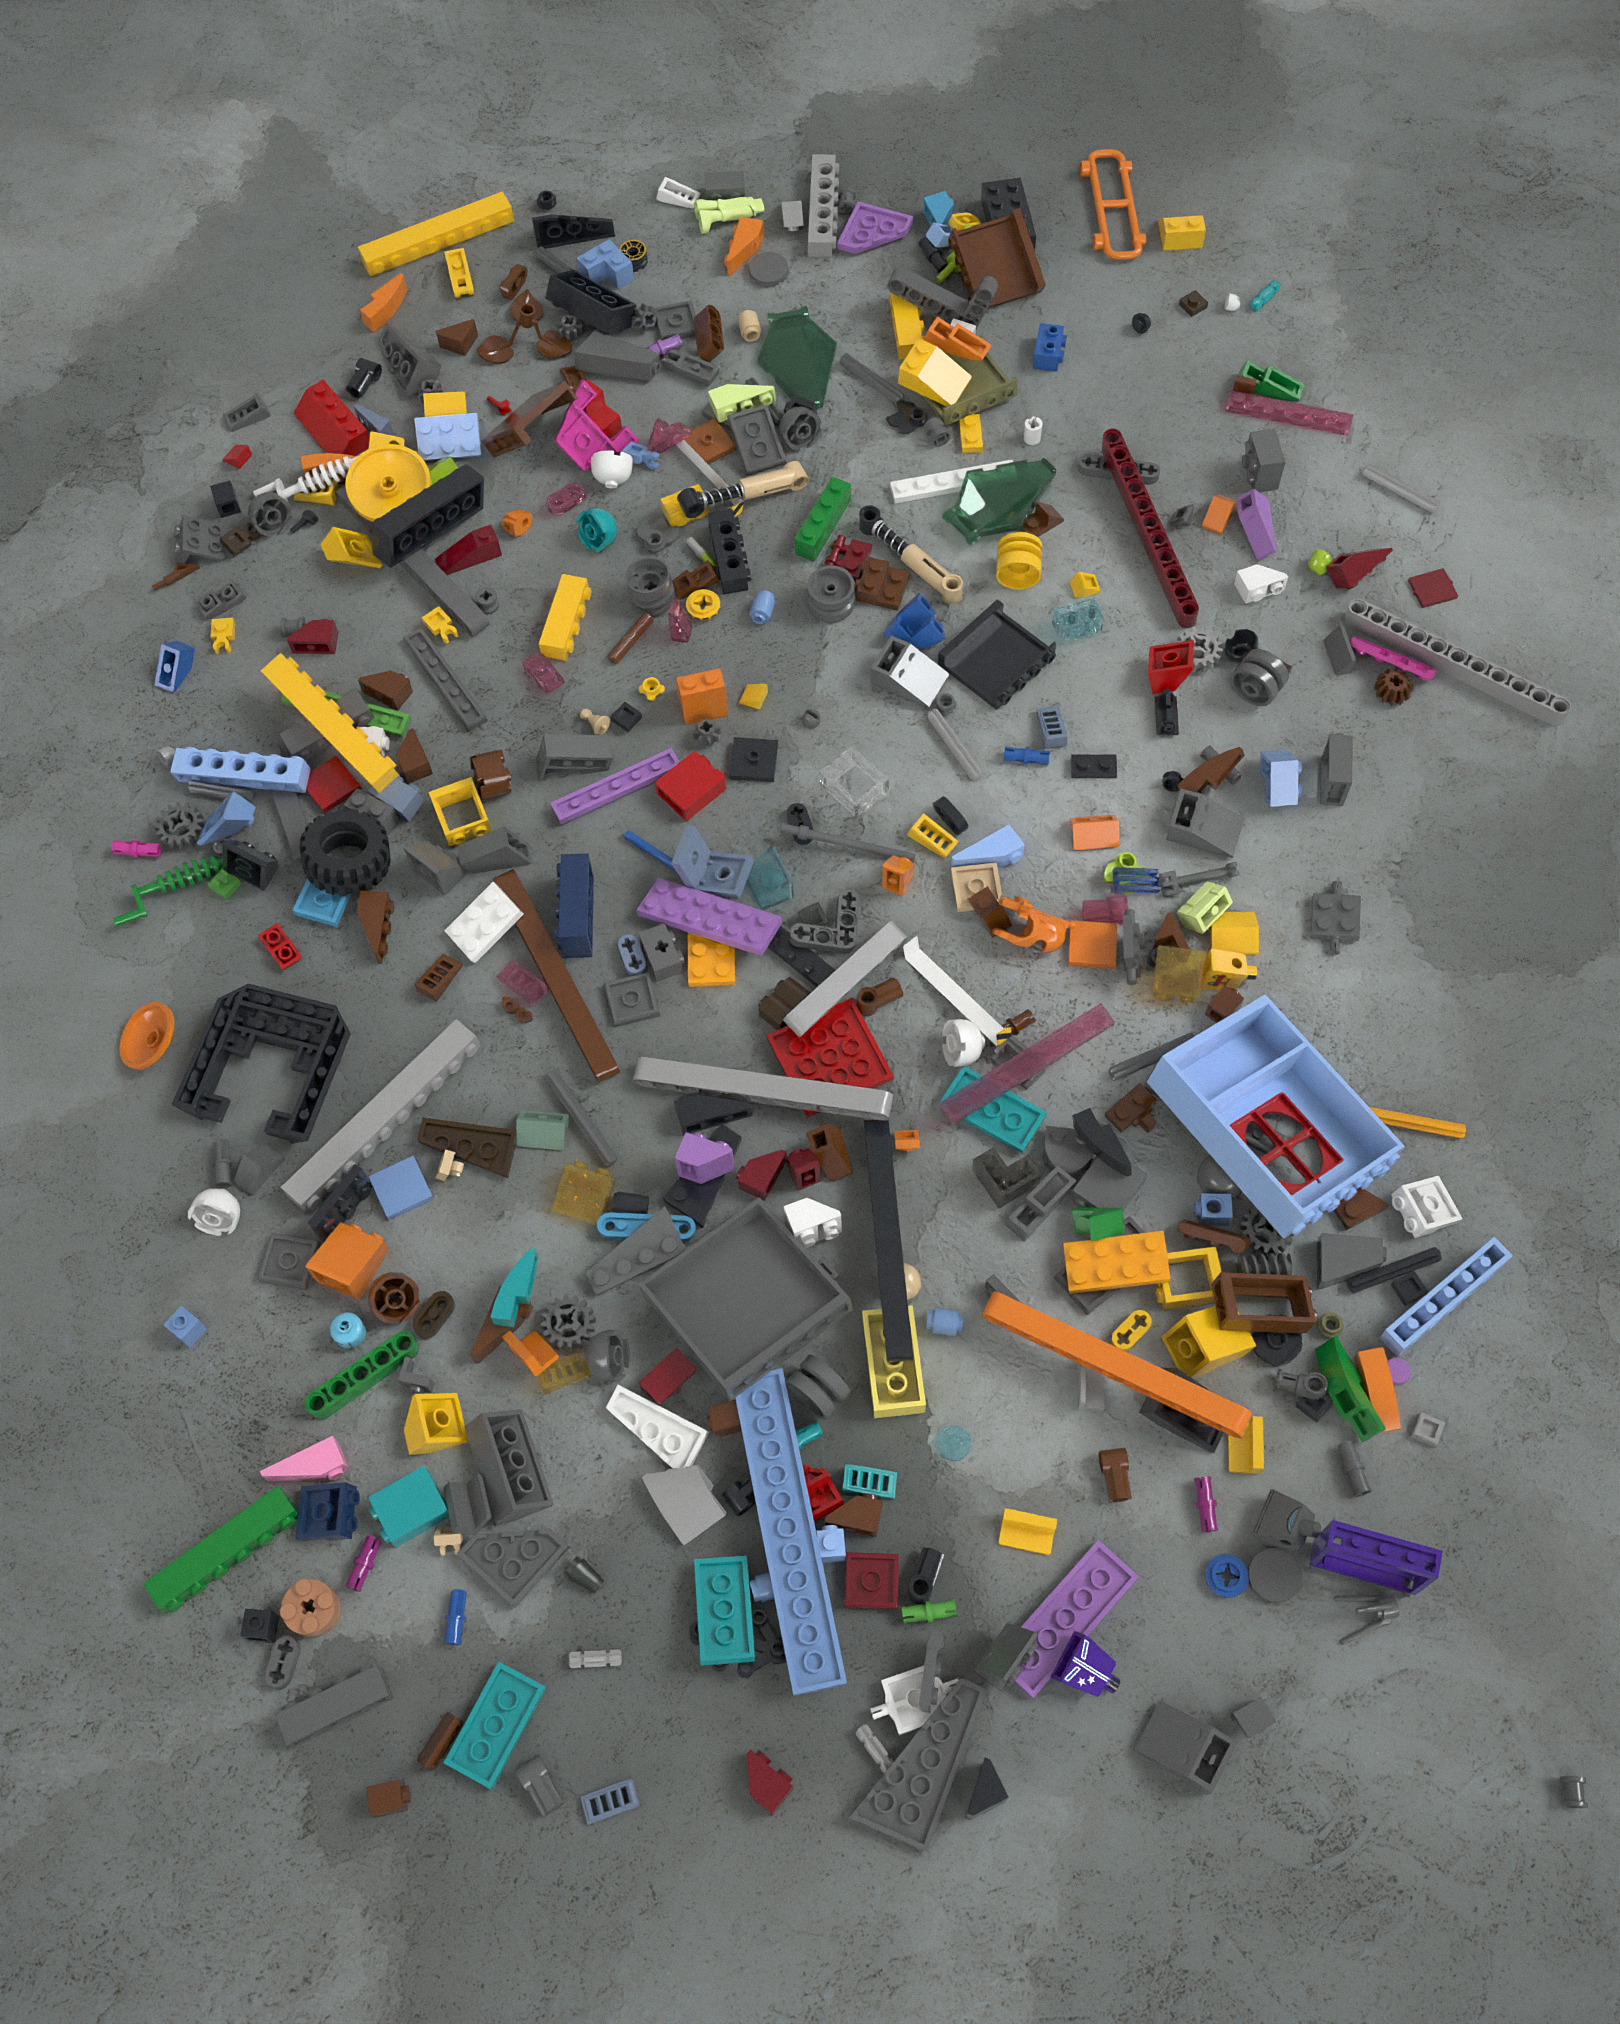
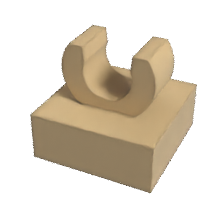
[435,1150,464,1181]
[434,1526,465,1556]

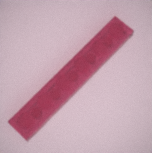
[1225,390,1353,436]

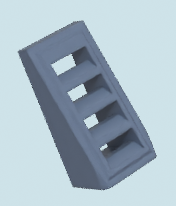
[354,404,393,436]
[1036,706,1068,749]
[580,1778,641,1825]

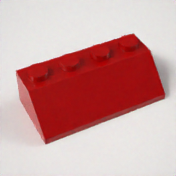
[294,379,370,456]

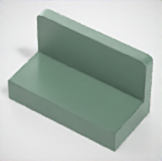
[516,1110,569,1150]

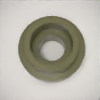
[1317,1312,1344,1338]

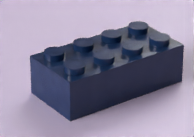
[555,853,594,958]

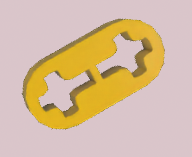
[1111,1310,1152,1352]

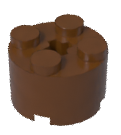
[469,749,512,800]

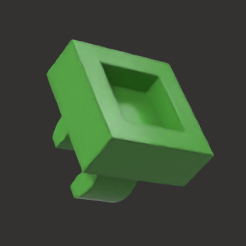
[207,868,242,900]

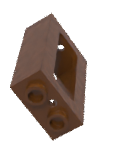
[1211,1272,1317,1333]

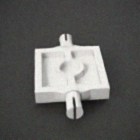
[870,1666,959,1736]

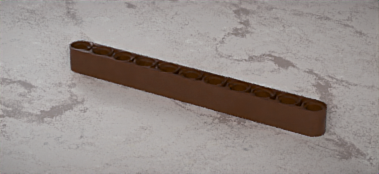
[492,869,620,1083]

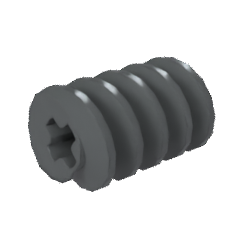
[1237,1253,1292,1275]

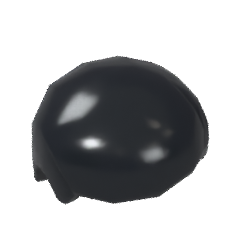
[1225,629,1259,664]

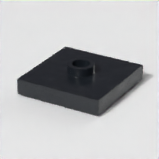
[729,737,778,782]

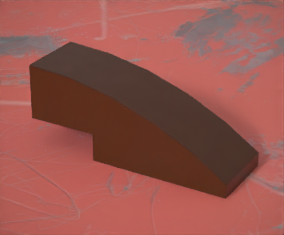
[1177,747,1245,794]

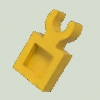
[421,606,458,644]
[211,618,235,654]

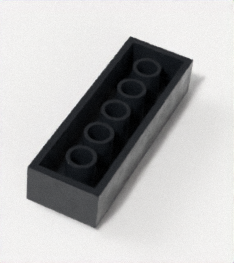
[371,464,484,568]

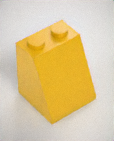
[1161,1306,1256,1379]

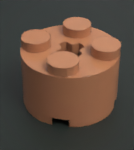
[280,1579,341,1637]

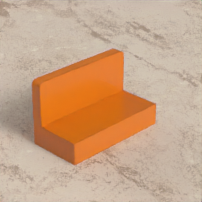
[1070,815,1119,850]
[502,1330,559,1377]

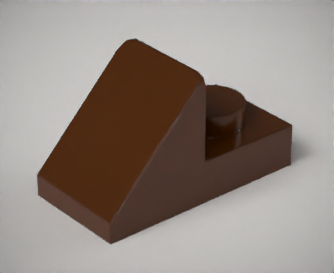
[1017,502,1064,537]
[967,886,1012,938]
[1153,912,1191,964]

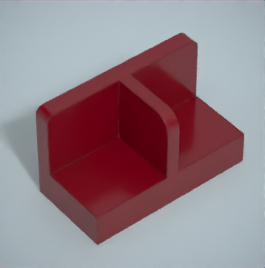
[639,1348,696,1404]

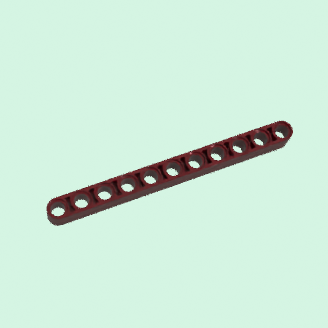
[1101,428,1199,628]

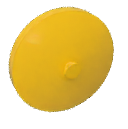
[346,444,432,522]

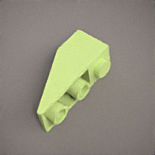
[708,384,776,423]

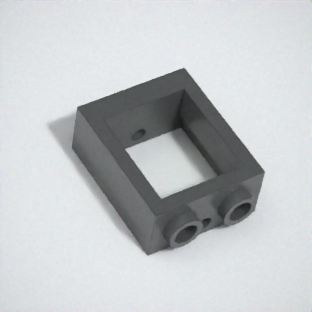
[1320,733,1353,806]

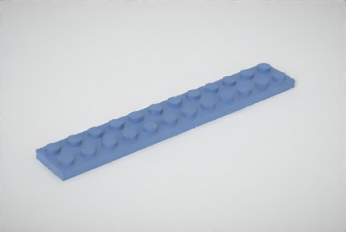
[735,1368,847,1696]

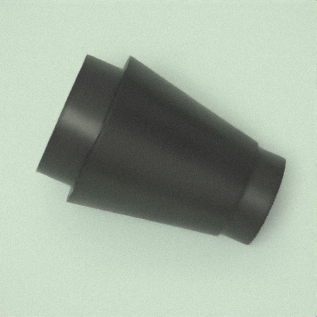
[564,1556,605,1593]

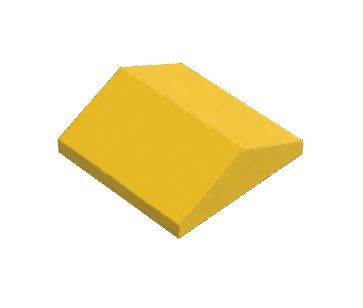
[1209,912,1259,955]

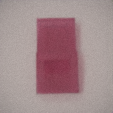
[522,652,565,694]

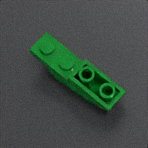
[1315,1336,1386,1443]

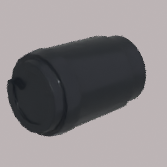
[612,1191,649,1214]

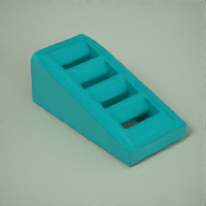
[843,1464,897,1499]

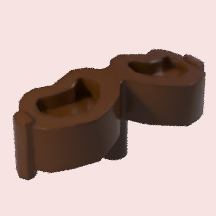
[502,996,533,1023]

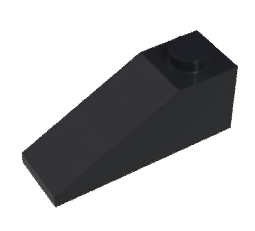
[674,1094,753,1136]

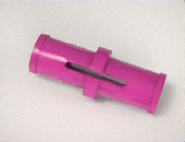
[112,840,161,858]

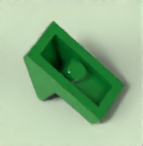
[1072,1207,1125,1241]

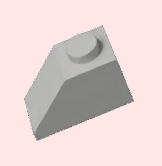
[780,200,804,231]

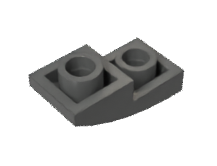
[195,580,246,619]

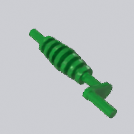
[113,855,223,927]

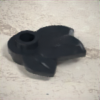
[886,401,928,434]

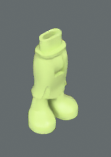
[694,197,764,234]

